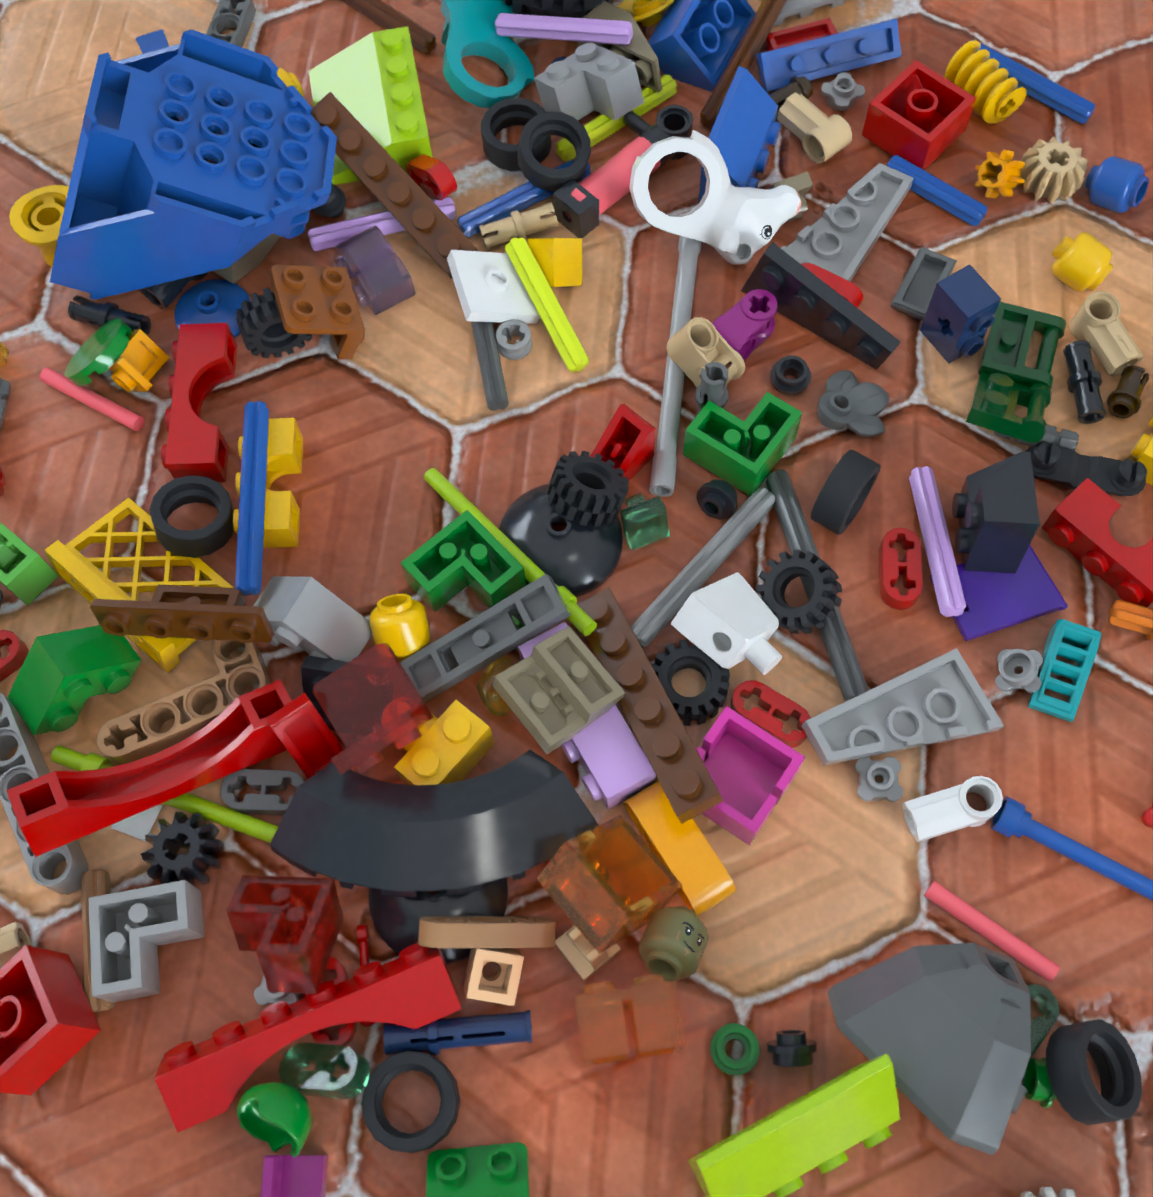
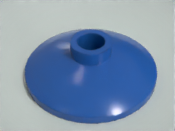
[174,279,251,338]

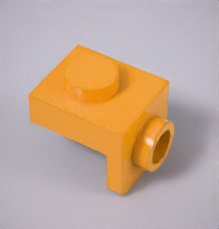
[109,329,170,392]

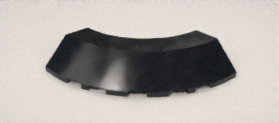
[270,750,600,897]

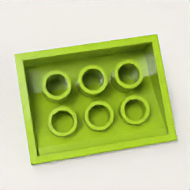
[309,26,432,185]
[687,1054,900,1197]

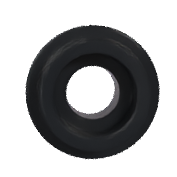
[770,356,811,395]
[696,479,737,519]
[767,1030,817,1067]

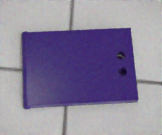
[929,545,1068,642]

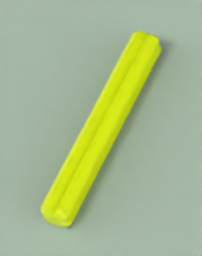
[556,74,677,162]
[505,237,589,373]

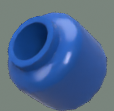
[1085,156,1149,213]

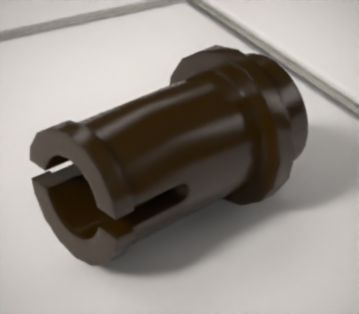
[769,76,813,117]
[1107,365,1149,418]

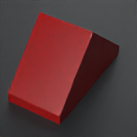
[590,404,655,481]

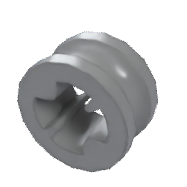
[496,320,532,360]

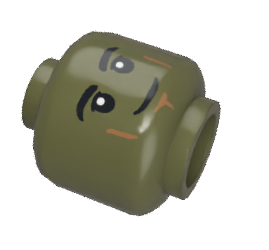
[638,906,709,982]

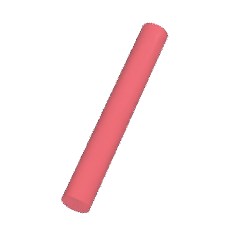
[39,367,144,431]
[924,881,1060,982]

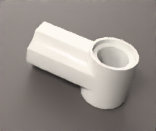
[902,776,1003,843]

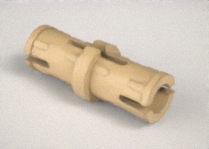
[479,202,558,250]

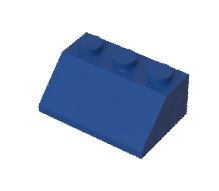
[648,0,756,92]
[698,66,781,204]

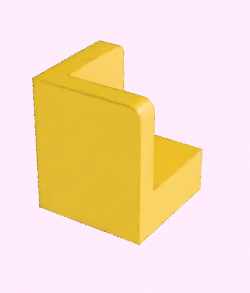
[527,238,582,287]

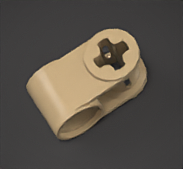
[667,317,745,388]

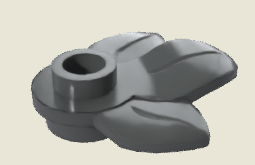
[817,370,890,437]

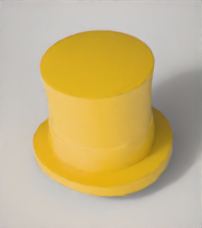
[9,185,69,267]

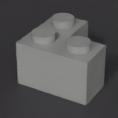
[534,43,644,121]
[254,576,372,663]
[89,880,205,1003]

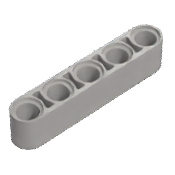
[0,693,89,895]

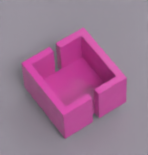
[697,706,805,846]

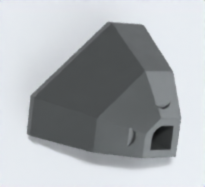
[827,943,1031,1155]

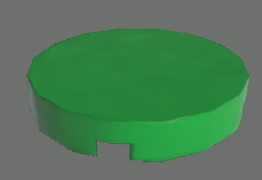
[65,318,132,387]

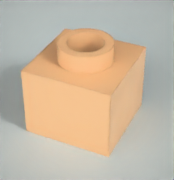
[462,948,524,1006]

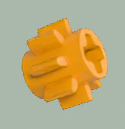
[975,149,1025,199]

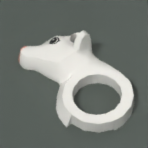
[629,130,802,265]

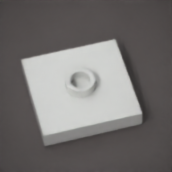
[447,250,540,324]

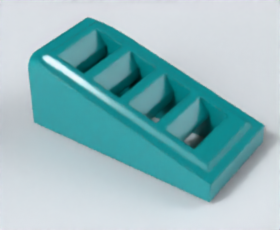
[1027,619,1102,722]

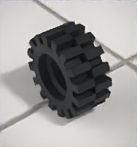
[236,288,313,358]
[547,451,629,527]
[756,549,842,634]
[651,639,730,726]

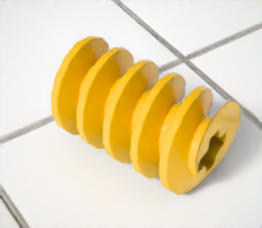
[945,40,1027,124]

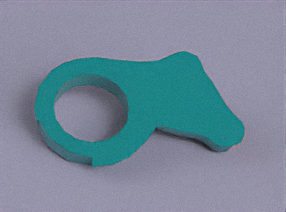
[440,0,534,109]

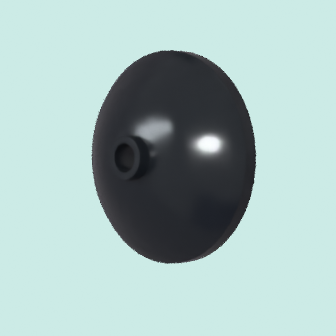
[499,484,623,597]
[368,878,508,965]

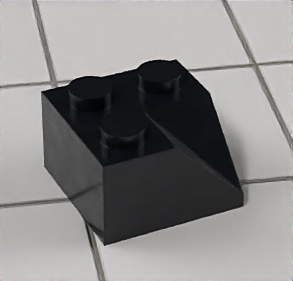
[952,452,1040,573]

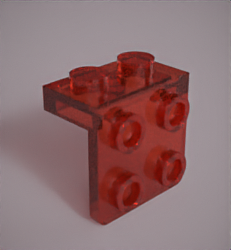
[313,643,434,775]

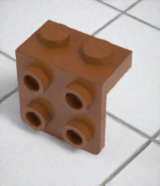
[269,264,365,359]

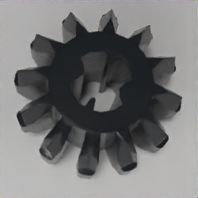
[141,811,225,885]

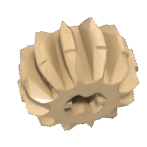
[1021,136,1088,204]

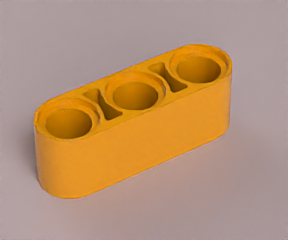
[624,780,736,916]

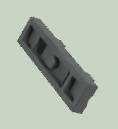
[397,573,572,704]

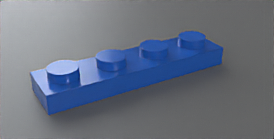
[756,18,902,92]

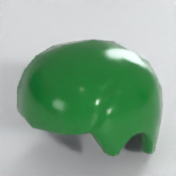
[236,1082,313,1157]

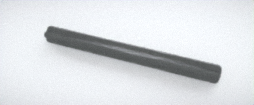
[766,469,869,701]

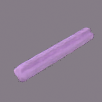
[495,13,633,45]
[308,197,456,251]
[909,466,966,617]

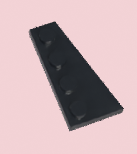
[741,243,900,370]

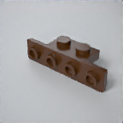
[90,585,274,643]

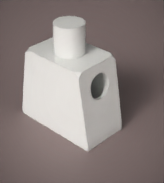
[670,572,782,675]

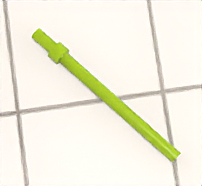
[424,468,597,636]
[51,745,278,843]

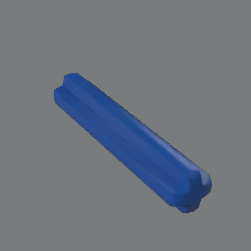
[886,155,988,226]

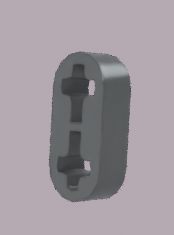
[220,769,305,816]

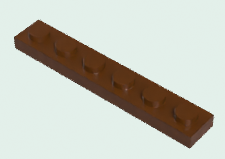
[310,91,478,279]
[577,587,724,823]

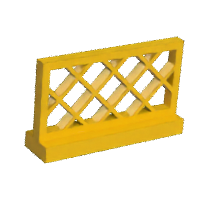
[44,497,234,673]

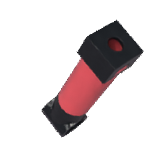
[553,105,693,238]

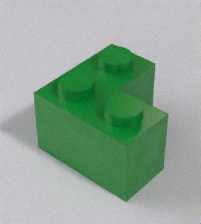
[683,392,803,496]
[401,510,527,612]
[7,625,141,736]

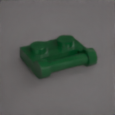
[978,302,1066,389]
[966,372,1052,443]

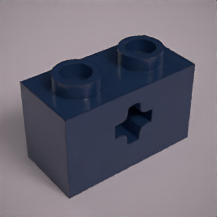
[920,264,1001,364]

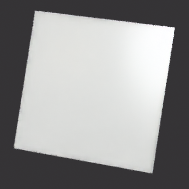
[111,805,162,841]

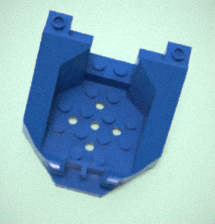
[50,29,337,300]

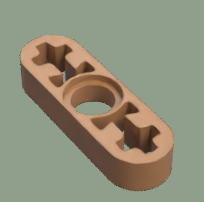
[418,916,556,948]

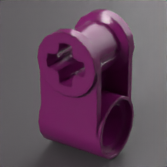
[712,289,778,364]

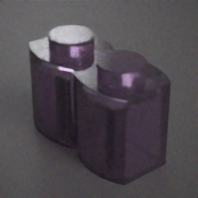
[334,225,416,315]

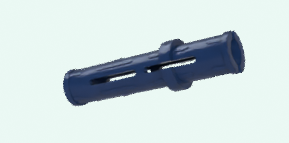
[383,1010,533,1055]

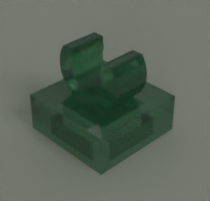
[620,493,670,551]

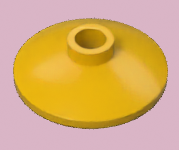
[617,0,675,27]

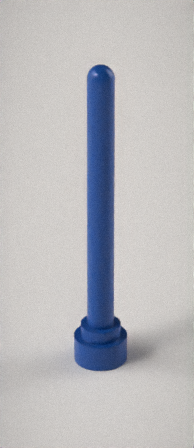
[990,796,1153,901]

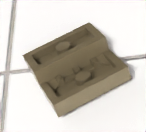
[492,626,625,754]

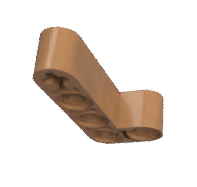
[97,640,272,765]

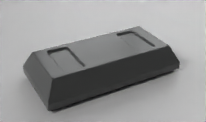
[891,247,957,321]

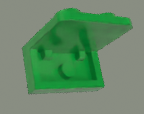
[426,1142,530,1197]

